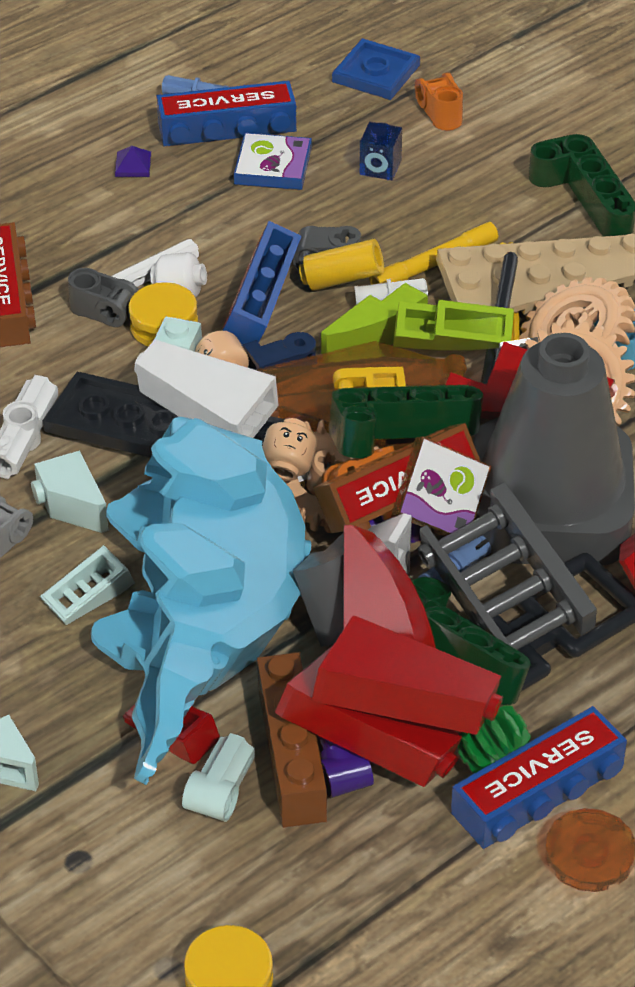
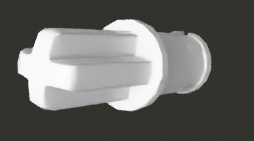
[354,278,428,305]

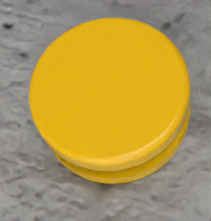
[129,282,198,347]
[184,925,273,987]

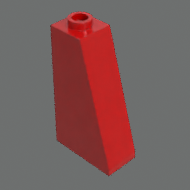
[312,615,503,735]
[275,647,462,787]

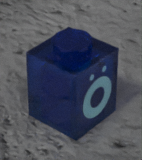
[360,121,402,181]

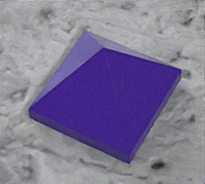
[115,146,151,177]

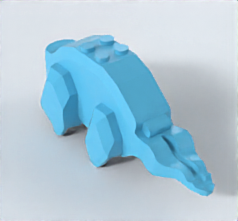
[91,417,311,785]

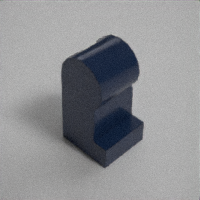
[243,332,316,386]

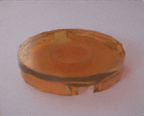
[545,808,635,892]

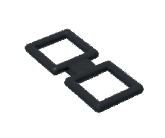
[469,553,635,692]

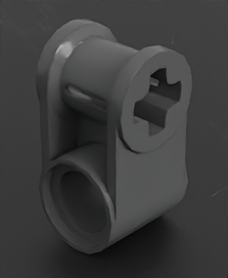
[293,226,361,270]
[68,268,138,327]

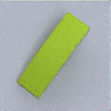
[321,283,428,363]
[393,300,514,350]

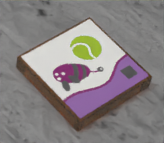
[392,436,492,536]

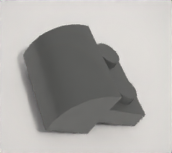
[293,533,344,647]

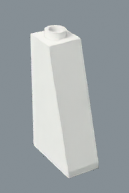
[135,340,279,438]

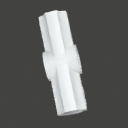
[0,375,58,479]

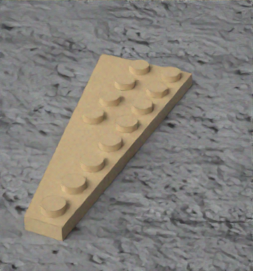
[436,234,635,315]

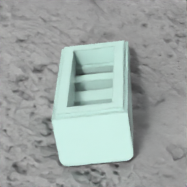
[40,545,135,625]

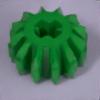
[457,705,531,773]

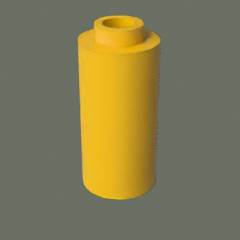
[299,239,384,291]

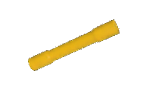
[369,222,499,285]

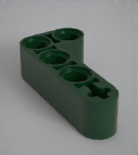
[529,134,635,237]
[329,385,483,458]
[411,577,531,705]

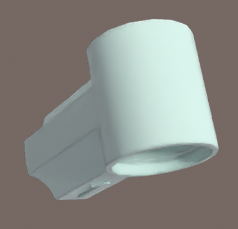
[182,733,255,822]

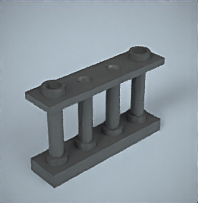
[417,482,597,650]

